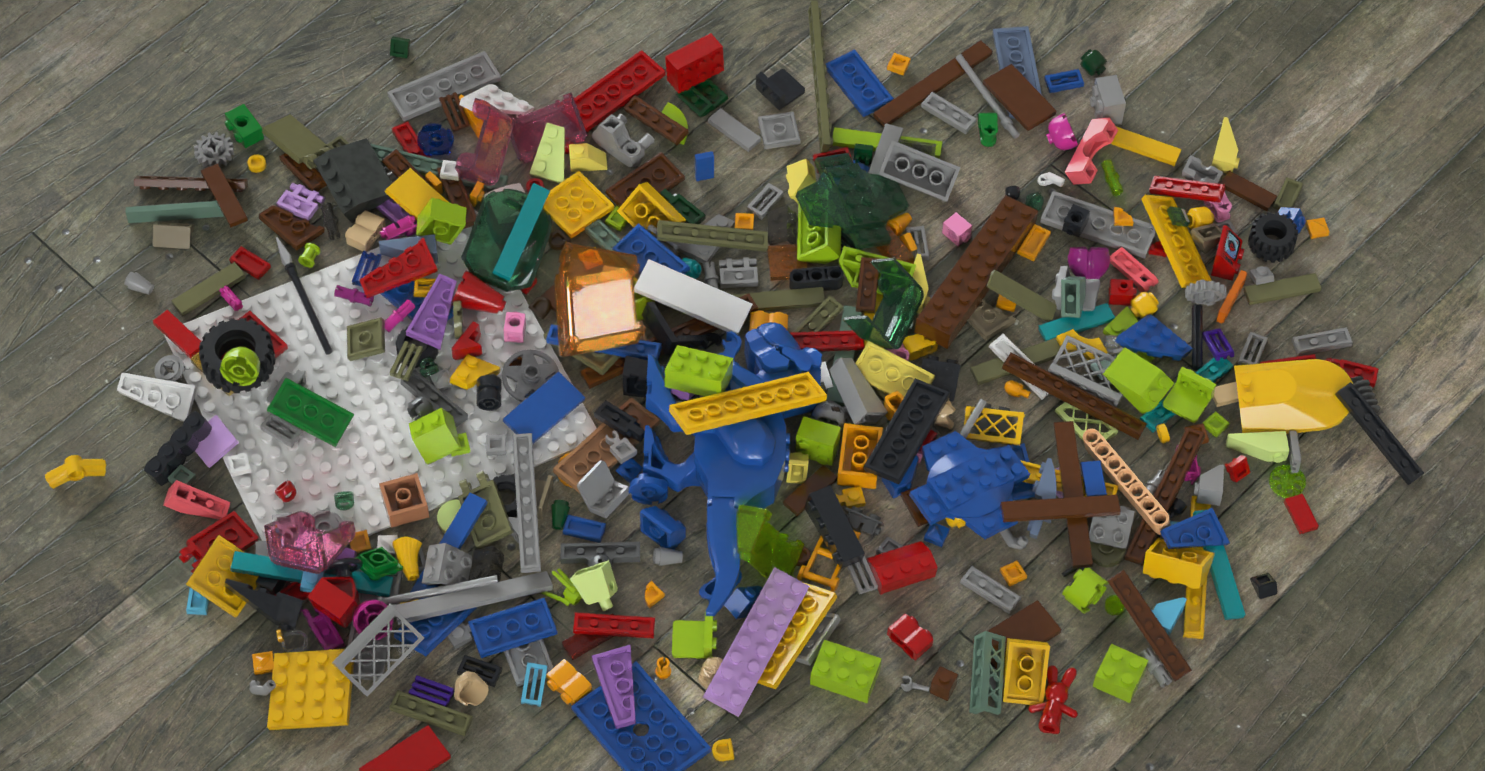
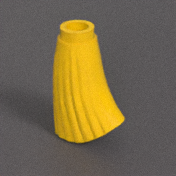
[392,536,422,581]

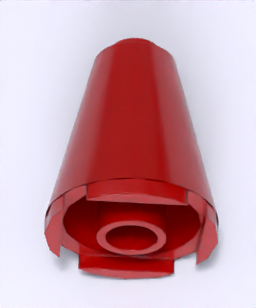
[452,271,507,314]

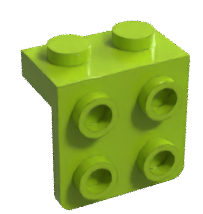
[1163,366,1216,423]
[672,612,717,659]

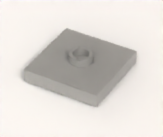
[758,112,801,149]

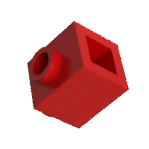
[1108,279,1137,306]

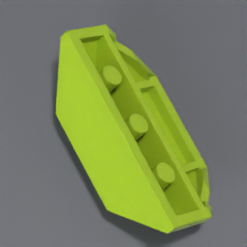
[839,246,916,296]

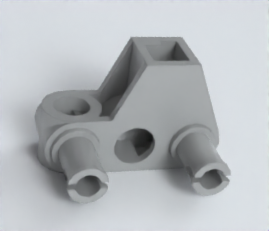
[592,114,655,167]

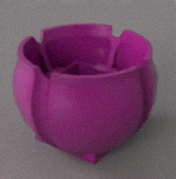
[1068,247,1110,279]

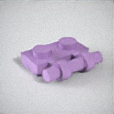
[276,183,325,221]

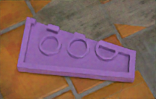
[592,645,636,729]

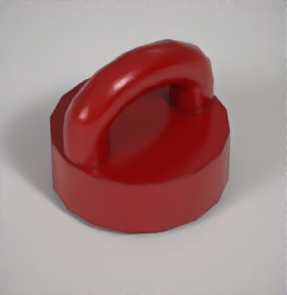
[275,480,296,502]

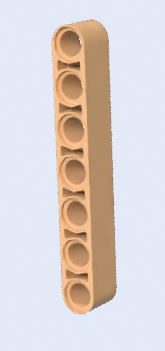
[1083,429,1171,535]

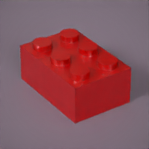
[665,33,724,93]

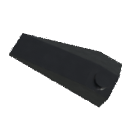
[225,579,303,632]

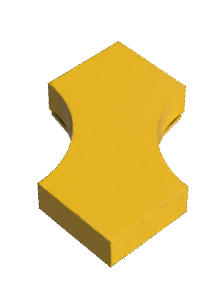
[1056,329,1108,360]

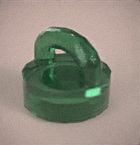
[1025,192,1044,211]
[419,357,439,377]
[334,491,354,510]

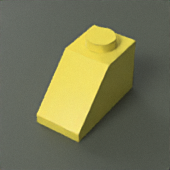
[569,143,607,172]
[786,452,809,484]

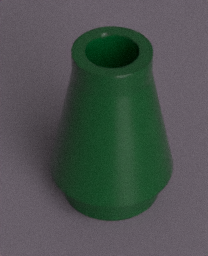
[551,500,570,530]

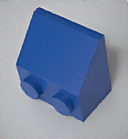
[640,506,686,550]

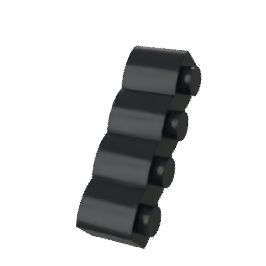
[144,411,212,486]

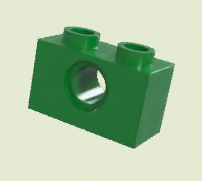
[224,104,264,148]

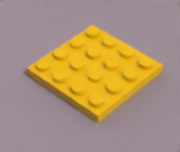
[267,649,355,730]

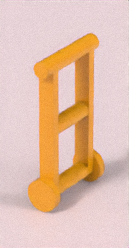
[797,530,861,592]

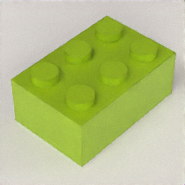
[665,345,733,396]
[810,640,882,703]

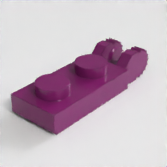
[302,608,345,650]

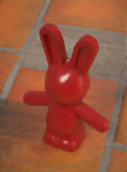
[1028,665,1078,734]

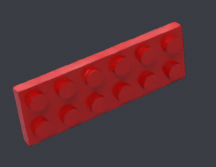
[561,50,666,134]

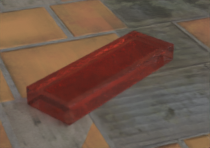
[562,613,614,660]

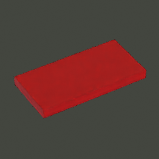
[359,725,451,771]

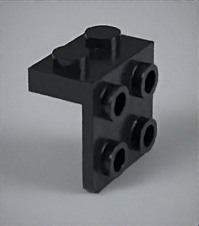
[756,69,805,110]
[921,355,961,402]

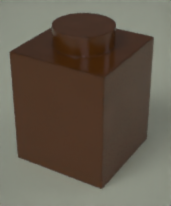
[930,666,958,701]

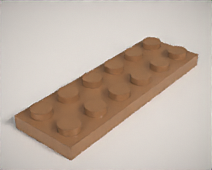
[553,397,660,493]

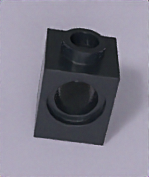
[1062,204,1090,237]

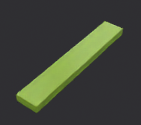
[833,127,942,159]

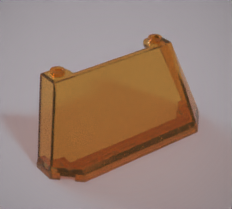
[554,242,646,357]

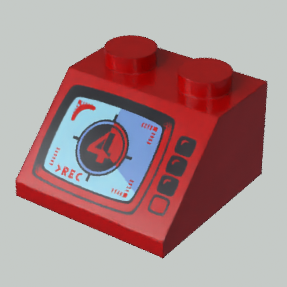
[1211,225,1245,281]

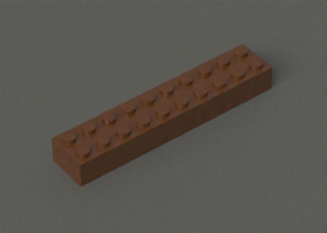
[914,195,1038,349]

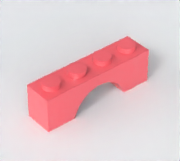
[1065,118,1118,185]

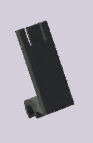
[641,301,722,355]

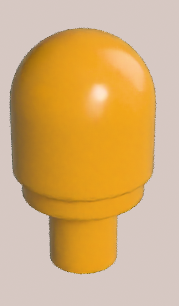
[1004,380,1031,398]

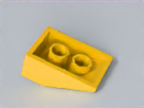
[1002,638,1050,705]

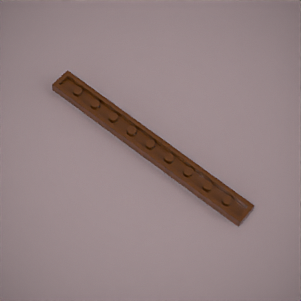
[580,293,758,389]

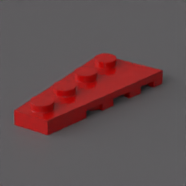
[360,237,438,298]

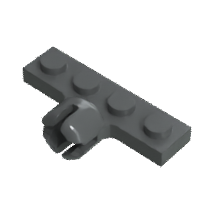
[400,370,468,428]
[560,542,640,568]

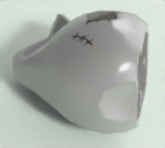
[811,400,850,431]

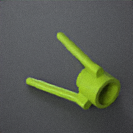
[541,569,582,606]

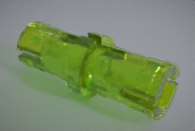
[1101,159,1123,196]

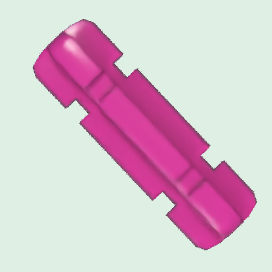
[219,286,243,311]

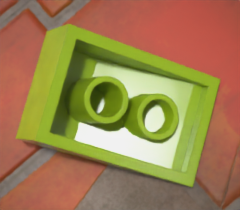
[1103,347,1174,414]

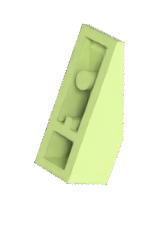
[1226,431,1289,463]

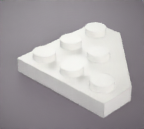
[459,84,534,118]

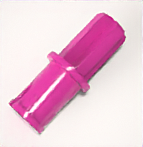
[384,299,415,332]

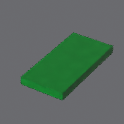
[267,378,354,448]

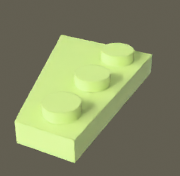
[529,123,565,184]

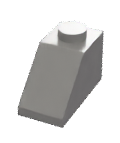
[1193,465,1224,506]

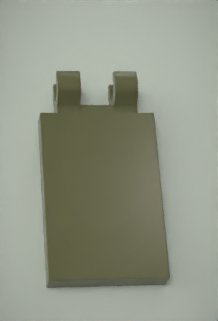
[262,114,331,169]
[458,471,514,549]

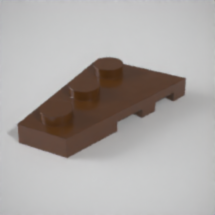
[259,205,325,251]

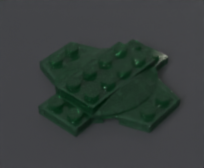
[796,153,909,250]

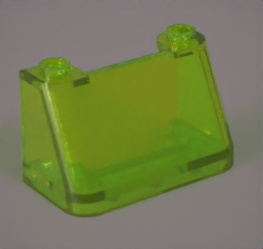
[736,505,804,580]

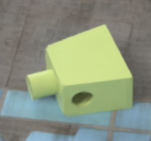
[570,560,618,611]

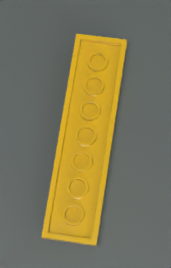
[669,372,827,435]

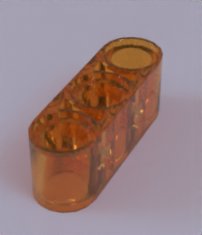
[868,224,915,264]

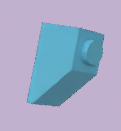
[1152,597,1187,635]

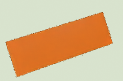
[1216,270,1247,324]

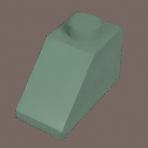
[1061,276,1086,318]

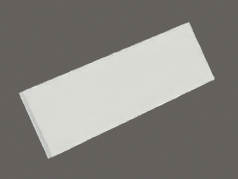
[633,259,753,335]

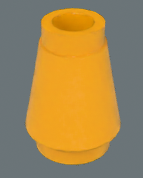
[886,212,912,237]

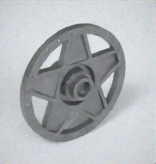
[502,350,559,402]

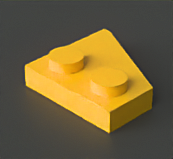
[450,354,500,390]

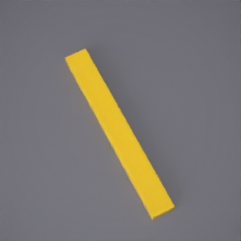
[1183,496,1211,639]

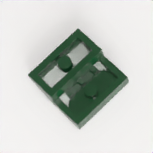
[676,79,729,118]

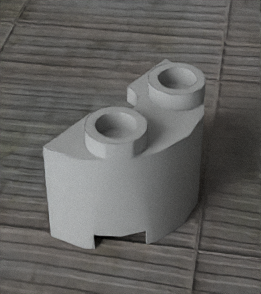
[1182,155,1223,184]

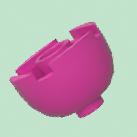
[1046,113,1079,150]
[352,599,393,640]

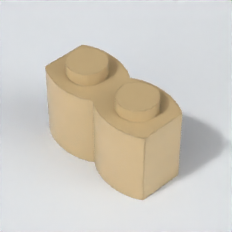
[345,210,386,252]

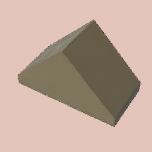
[1191,223,1222,254]

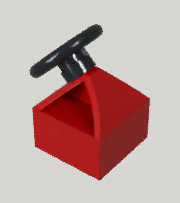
[308,558,363,629]

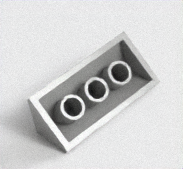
[878,140,961,202]

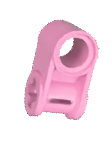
[1203,192,1232,223]

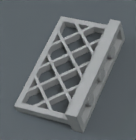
[1048,335,1123,408]
[332,604,424,697]

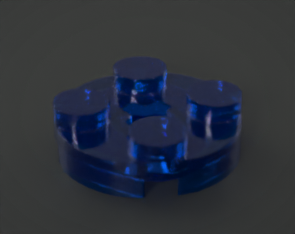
[417,123,454,156]

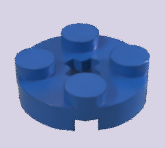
[628,473,668,505]

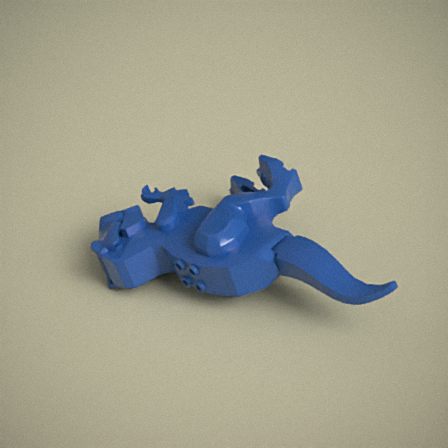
[643,322,822,616]

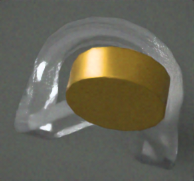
[276,629,309,653]

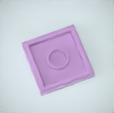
[195,415,239,468]

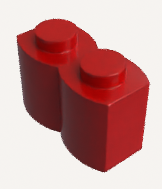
[887,614,933,661]

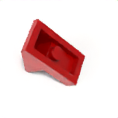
[451,321,482,360]

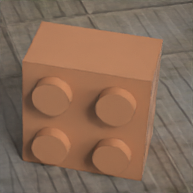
[379,473,429,528]

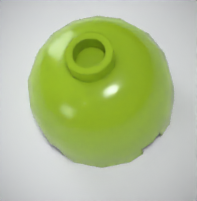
[220,347,260,386]

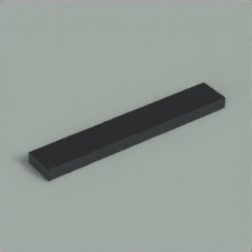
[1335,382,1424,485]

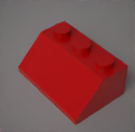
[866,541,938,595]

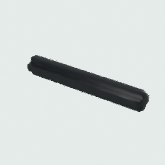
[1192,304,1203,370]

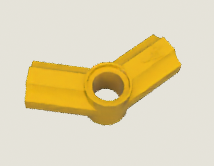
[45,455,106,489]

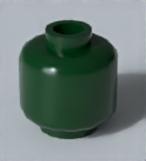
[1080,49,1107,76]

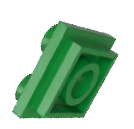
[355,547,403,581]

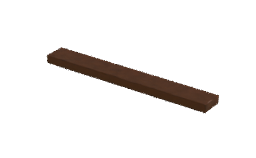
[873,40,993,127]
[1002,352,1147,440]
[1053,421,1093,568]
[1124,427,1206,566]

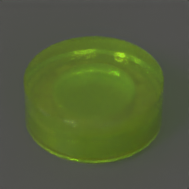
[1104,595,1124,616]

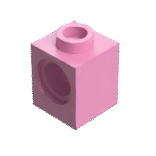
[942,212,972,246]
[504,312,526,343]

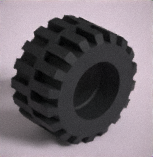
[1248,212,1298,263]

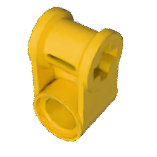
[902,334,938,361]

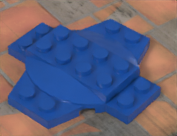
[909,431,1030,540]

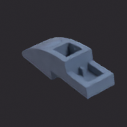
[1027,458,1057,539]

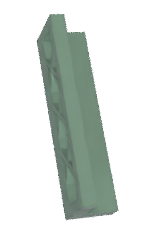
[969,631,1006,715]

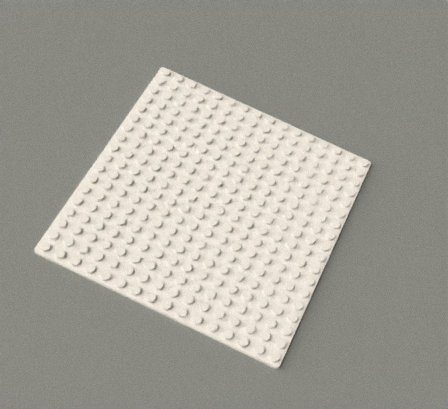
[164,210,597,561]

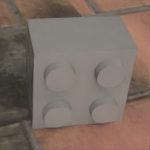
[1090,75,1126,126]

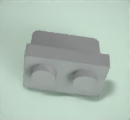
[1052,266,1101,311]
[577,460,629,518]
[1089,506,1135,549]
[422,543,473,585]

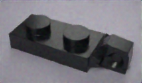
[594,400,645,442]

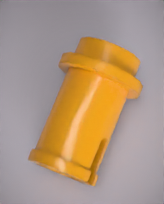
[655,657,671,679]

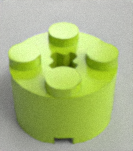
[1062,567,1109,614]

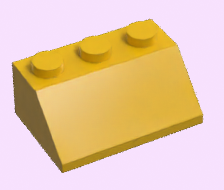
[617,182,686,242]
[1143,538,1215,589]

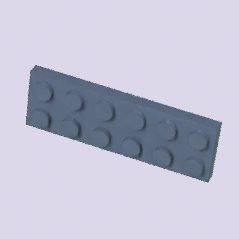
[993,26,1042,119]

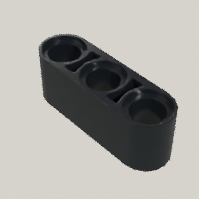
[789,266,844,291]

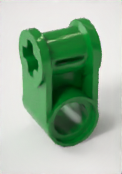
[978,113,998,147]

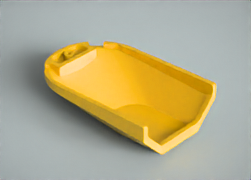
[1234,359,1353,434]

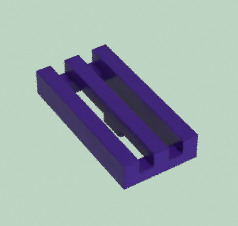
[1203,328,1234,361]
[408,675,454,707]

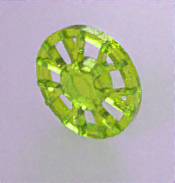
[1269,465,1306,498]

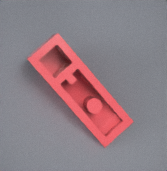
[163,480,231,520]

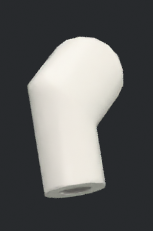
[1037,172,1065,187]

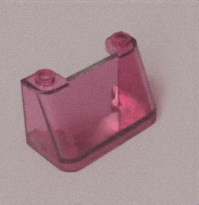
[503,93,588,163]
[455,98,514,186]
[264,511,356,574]

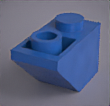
[882,455,919,499]
[724,586,763,619]

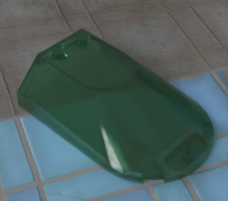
[461,189,552,292]

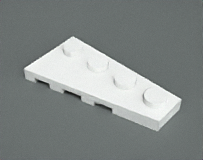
[117,373,197,422]

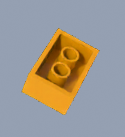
[837,423,883,489]

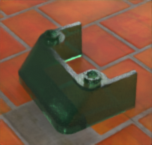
[843,258,924,350]

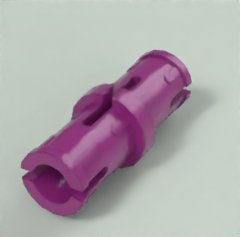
[334,285,374,307]

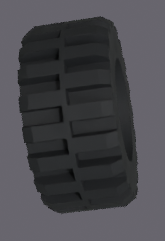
[199,318,275,393]

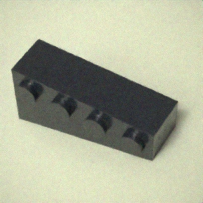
[623,355,701,402]
[804,485,865,569]

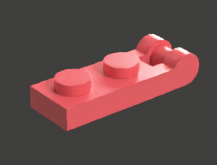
[1110,247,1158,292]

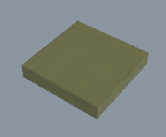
[347,317,385,361]

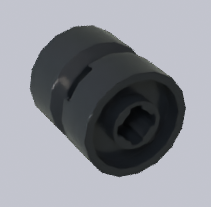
[476,375,502,411]

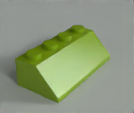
[797,188,841,264]

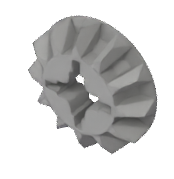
[154,355,185,382]

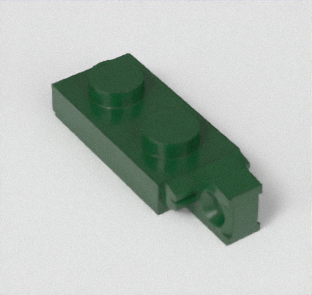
[660,189,706,224]

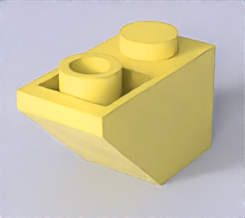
[786,159,816,203]

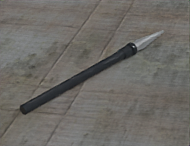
[276,237,333,355]

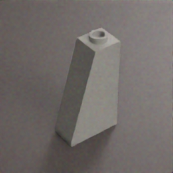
[829,357,888,424]

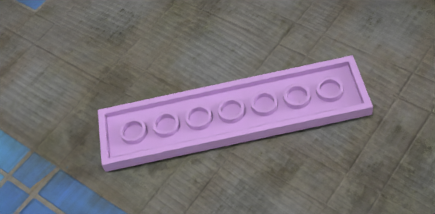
[703,567,809,717]

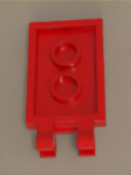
[179,511,259,573]

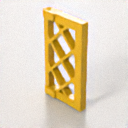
[964,406,1025,446]

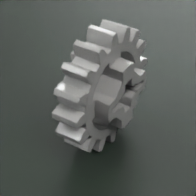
[194,132,234,167]
[1185,280,1227,306]

